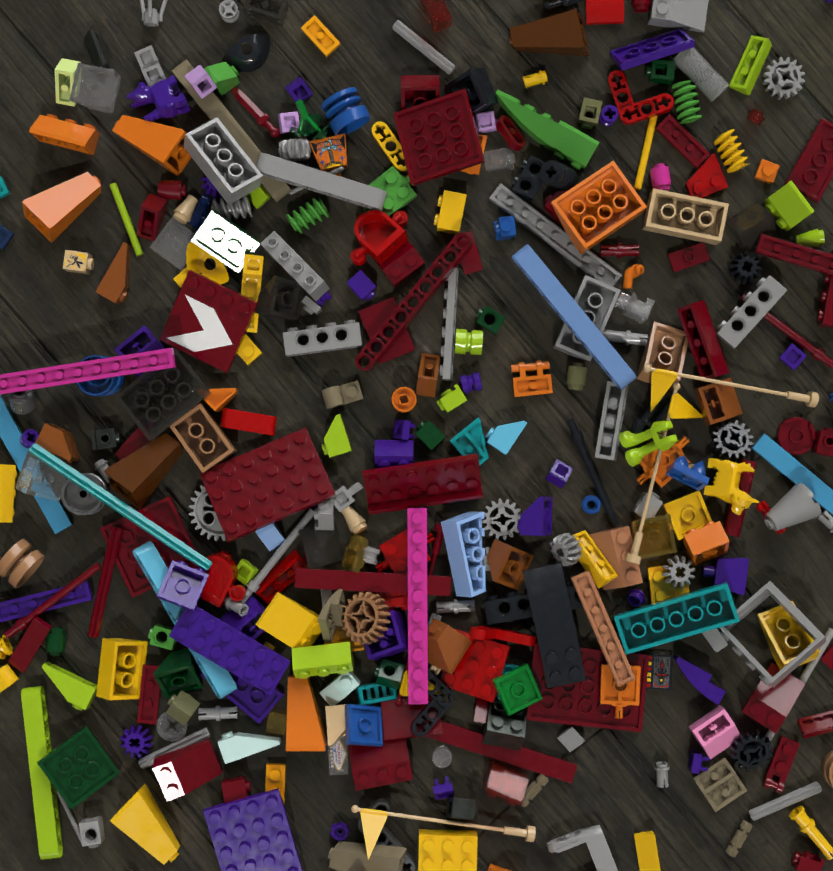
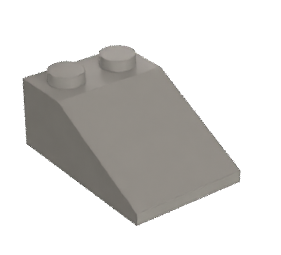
[648,0,709,33]

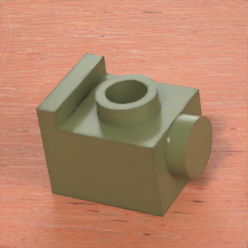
[578,97,602,129]

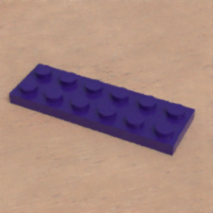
[169,606,291,696]

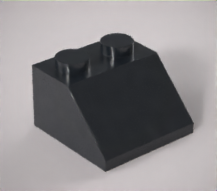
[444,68,499,116]

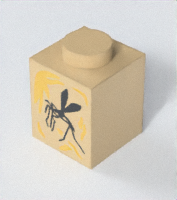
[63,250,94,274]

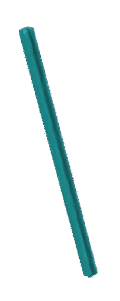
[29,443,212,571]

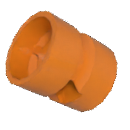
[392,387,417,413]

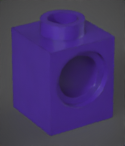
[347,270,377,302]

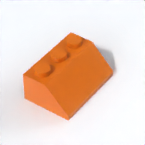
[29,114,100,156]

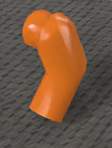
[622,264,644,289]

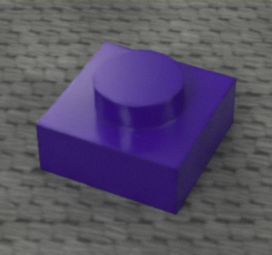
[778,343,807,371]

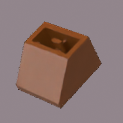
[694,377,743,426]
[35,423,80,463]

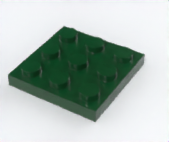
[37,726,120,809]

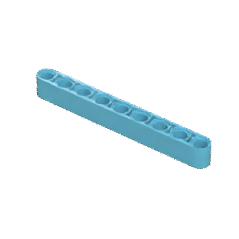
[133,541,237,699]

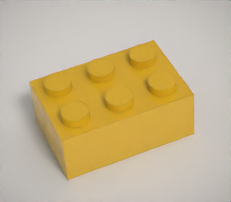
[418,829,478,871]

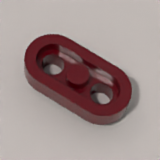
[496,115,526,151]

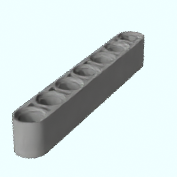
[256,153,387,211]

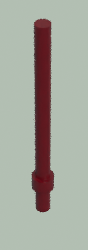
[739,294,833,368]
[4,562,102,639]

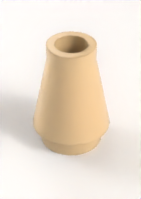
[173,195,198,224]
[341,506,368,535]

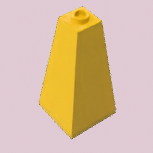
[110,784,181,865]

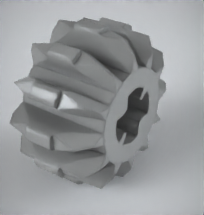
[278,138,311,162]
[550,533,583,567]
[662,555,695,588]

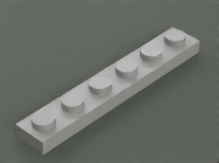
[440,266,459,381]

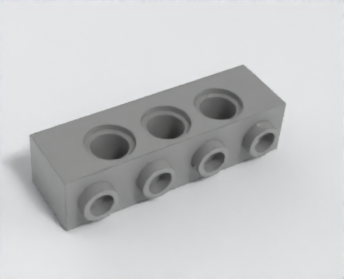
[260,231,330,301]
[716,275,787,350]
[283,320,363,357]
[595,381,629,461]

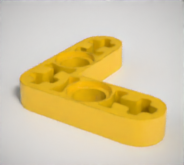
[372,121,407,171]

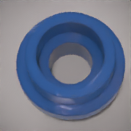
[581,495,601,514]

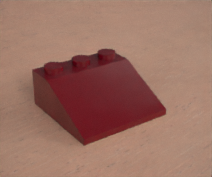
[348,722,413,791]

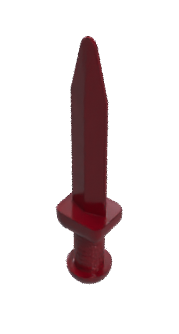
[231,87,280,138]

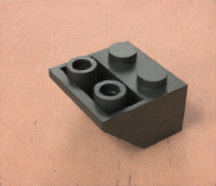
[482,699,527,751]

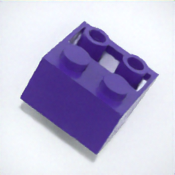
[114,325,165,381]
[374,440,414,469]
[221,594,265,639]

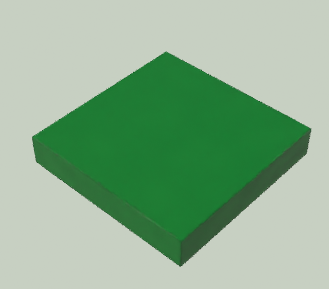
[492,663,543,716]

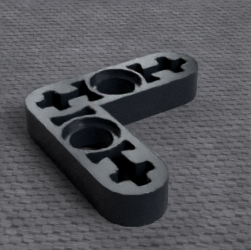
[407,669,454,737]

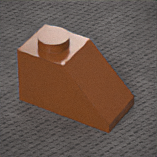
[416,353,441,397]

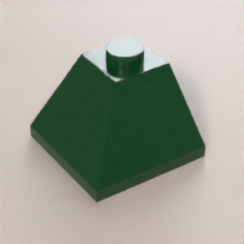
[153,648,203,698]

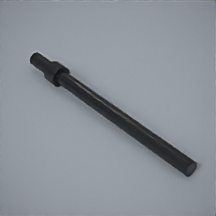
[566,418,619,526]

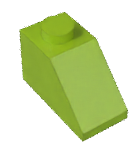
[322,414,352,458]

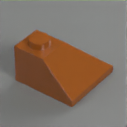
[487,539,533,591]
[428,619,472,674]

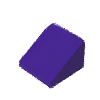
[285,77,313,102]
[546,459,573,488]

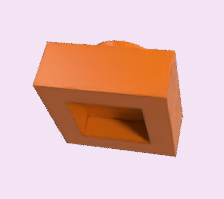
[754,159,780,185]

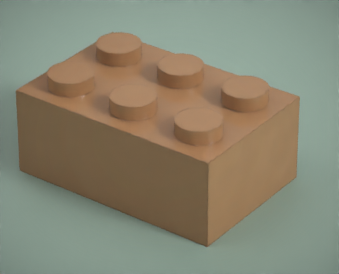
[169,403,237,473]

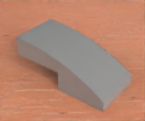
[134,45,166,86]

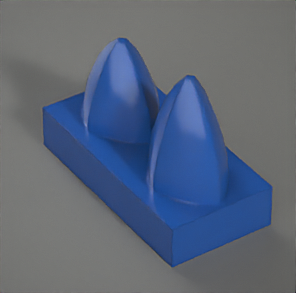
[665,456,710,491]

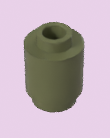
[566,362,587,391]

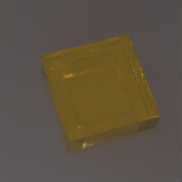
[265,712,287,735]

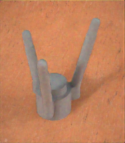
[140,0,168,27]

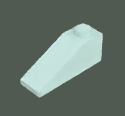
[218,731,282,764]

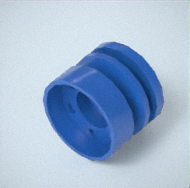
[321,87,371,136]
[77,355,125,396]

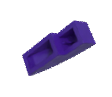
[673,655,726,705]

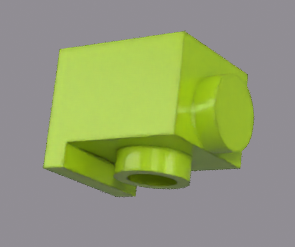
[436,384,467,413]

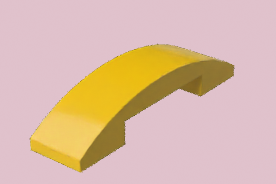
[241,254,264,333]

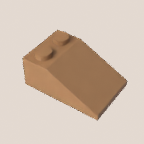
[636,321,688,391]

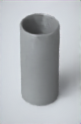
[673,47,729,102]

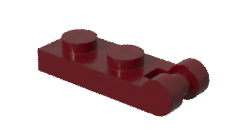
[762,735,800,794]

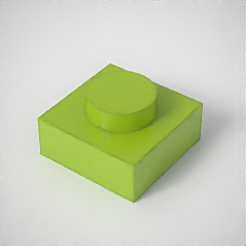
[237,559,258,586]

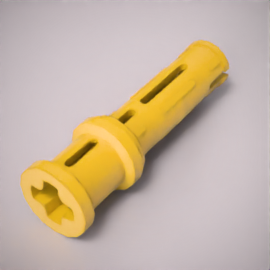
[789,806,833,860]

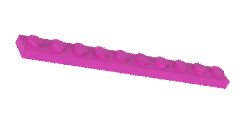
[0,348,176,395]
[407,508,428,704]

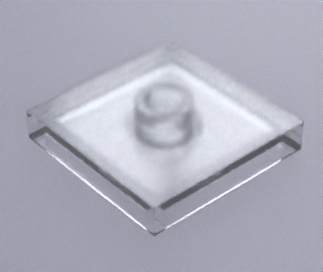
[149,217,195,271]

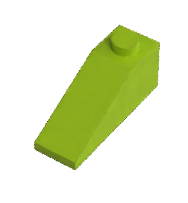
[42,661,97,711]

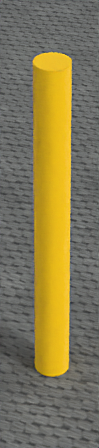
[634,116,658,190]

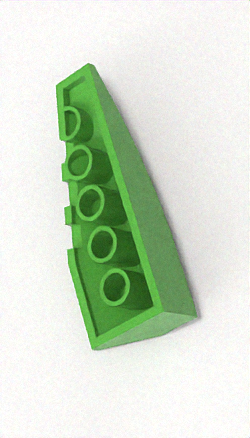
[495,90,600,171]

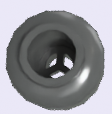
[8,390,36,415]

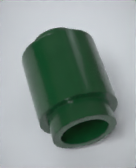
[45,627,66,656]

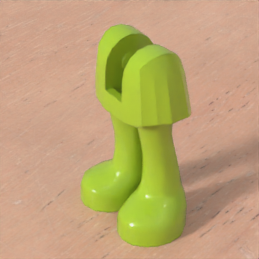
[619,420,678,467]

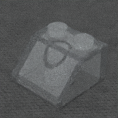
[69,63,121,114]
[15,452,71,502]

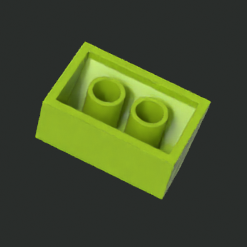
[292,642,354,679]

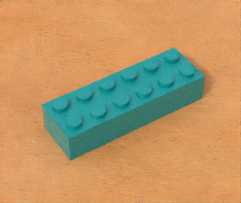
[614,582,740,655]

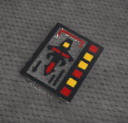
[646,654,673,690]

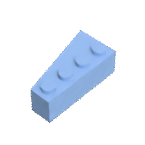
[441,512,486,597]

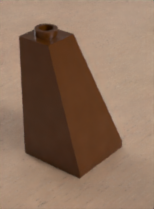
[508,9,590,56]
[104,433,183,510]

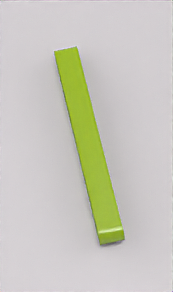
[21,686,63,860]

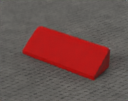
[256,549,310,605]

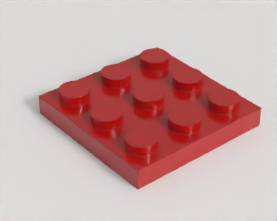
[440,629,511,703]

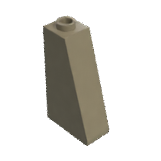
[328,841,407,871]

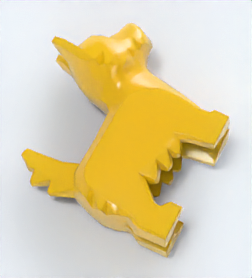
[704,458,759,515]

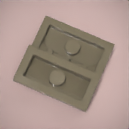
[318,589,346,643]
[693,758,747,812]

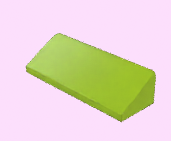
[729,35,772,96]

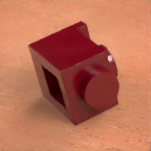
[791,850,825,871]

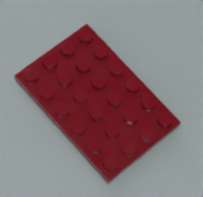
[199,427,336,543]
[526,642,649,732]

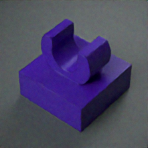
[392,419,416,440]
[687,750,710,774]
[433,776,455,800]

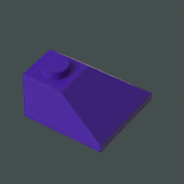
[517,497,553,536]

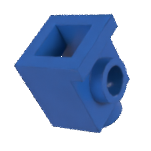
[494,216,516,241]

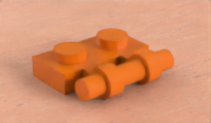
[511,360,553,397]

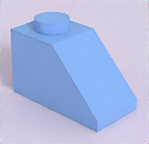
[255,523,285,551]

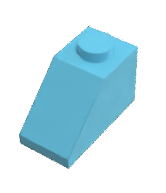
[485,421,527,455]

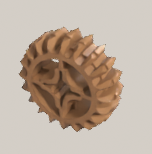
[340,591,391,644]

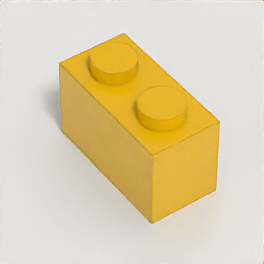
[434,190,467,235]

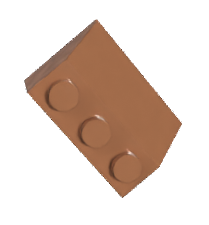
[589,525,643,590]

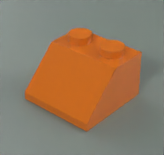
[683,521,730,567]

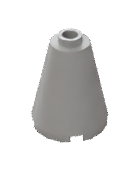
[764,483,821,531]

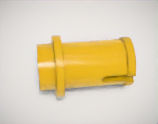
[523,70,548,88]

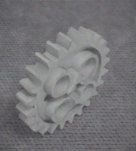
[189,485,226,541]

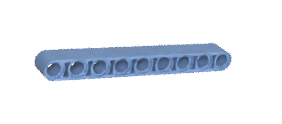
[511,244,637,390]

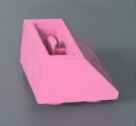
[688,705,740,759]

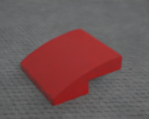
[585,0,624,25]

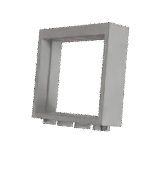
[719,581,826,688]

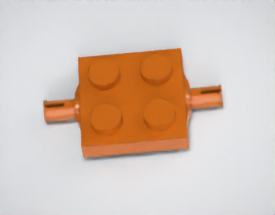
[636,436,690,488]
[599,652,641,719]

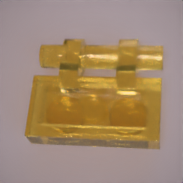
[342,534,368,573]

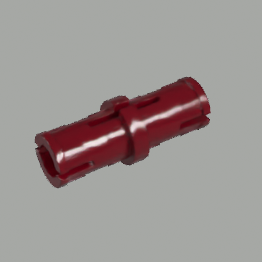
[600,243,639,258]

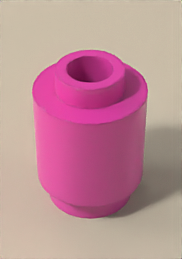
[650,163,671,191]

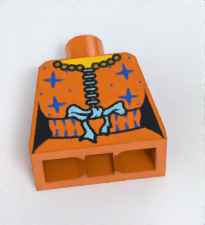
[309,134,348,177]

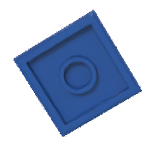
[345,704,383,747]

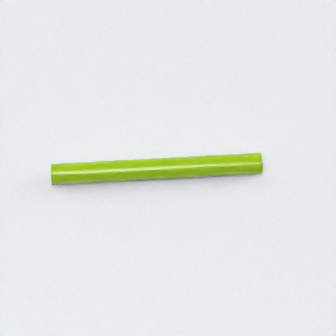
[109,183,144,256]

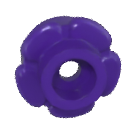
[627,589,646,607]
[331,822,350,841]

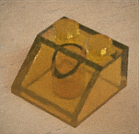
[631,514,677,559]

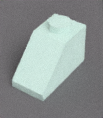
[319,671,360,706]

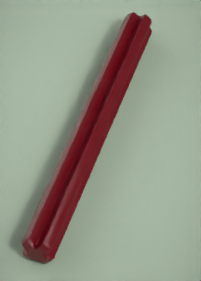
[88,526,122,638]

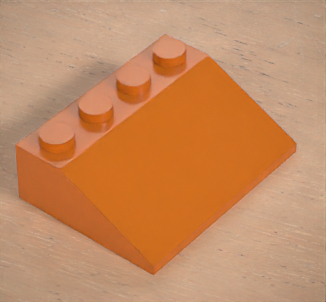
[551,161,647,254]

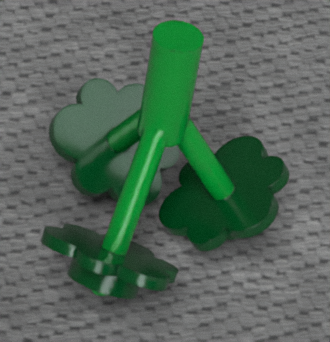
[289,100,330,141]

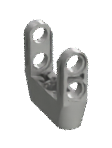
[546,825,618,871]

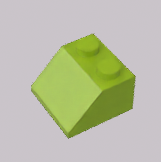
[763,180,814,231]

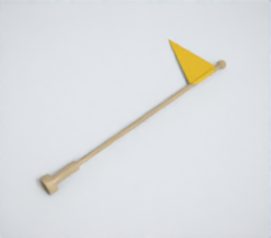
[643,365,819,413]
[624,382,703,565]
[351,805,536,860]

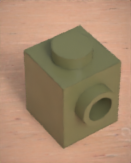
[166,690,200,726]

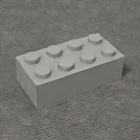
[183,118,263,205]

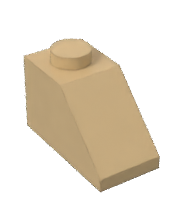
[325,704,347,747]

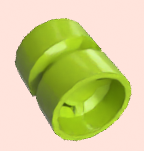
[454,329,483,355]

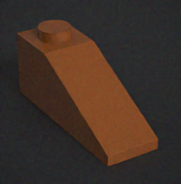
[96,242,131,305]

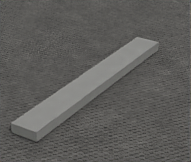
[489,183,622,286]

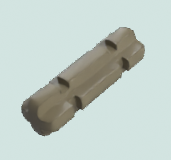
[517,774,549,807]
[726,820,752,857]

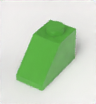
[204,62,240,96]

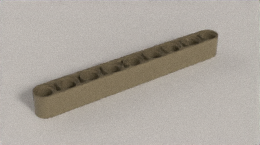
[171,59,291,203]

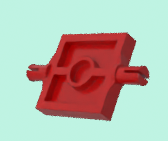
[375,530,435,574]

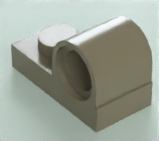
[321,380,364,410]

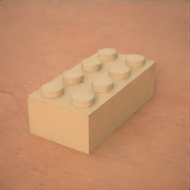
[642,188,729,245]

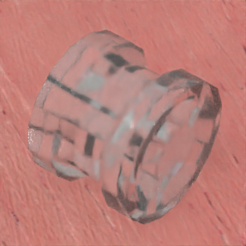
[432,746,452,768]

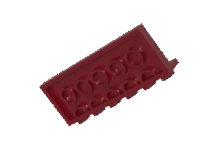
[362,454,483,514]

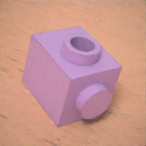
[185,65,217,99]

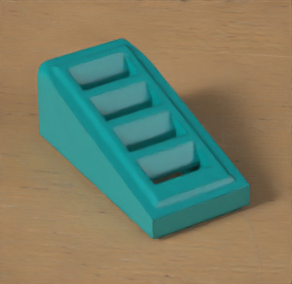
[355,682,398,705]

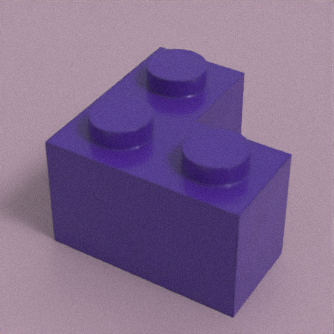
[364,610,408,661]

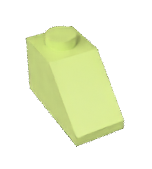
[55,58,81,107]

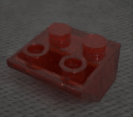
[483,761,529,806]

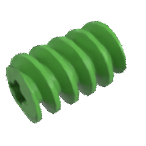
[672,80,702,124]
[286,196,329,234]

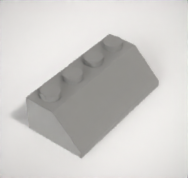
[553,275,621,361]

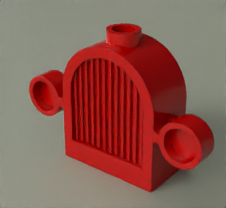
[350,210,408,266]
[181,550,246,608]

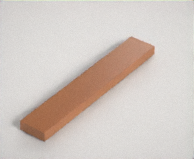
[571,570,636,686]

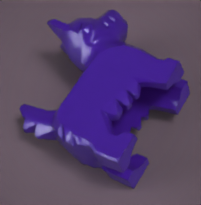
[126,75,190,121]

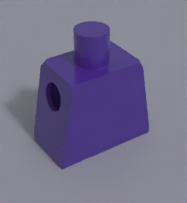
[701,557,749,595]

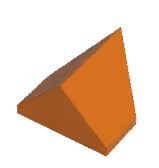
[197,388,238,412]

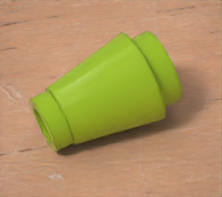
[795,228,825,247]

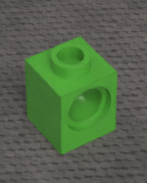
[148,624,177,650]

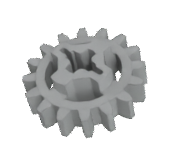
[762,57,805,100]
[482,498,521,540]

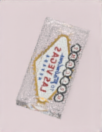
[327,734,349,775]

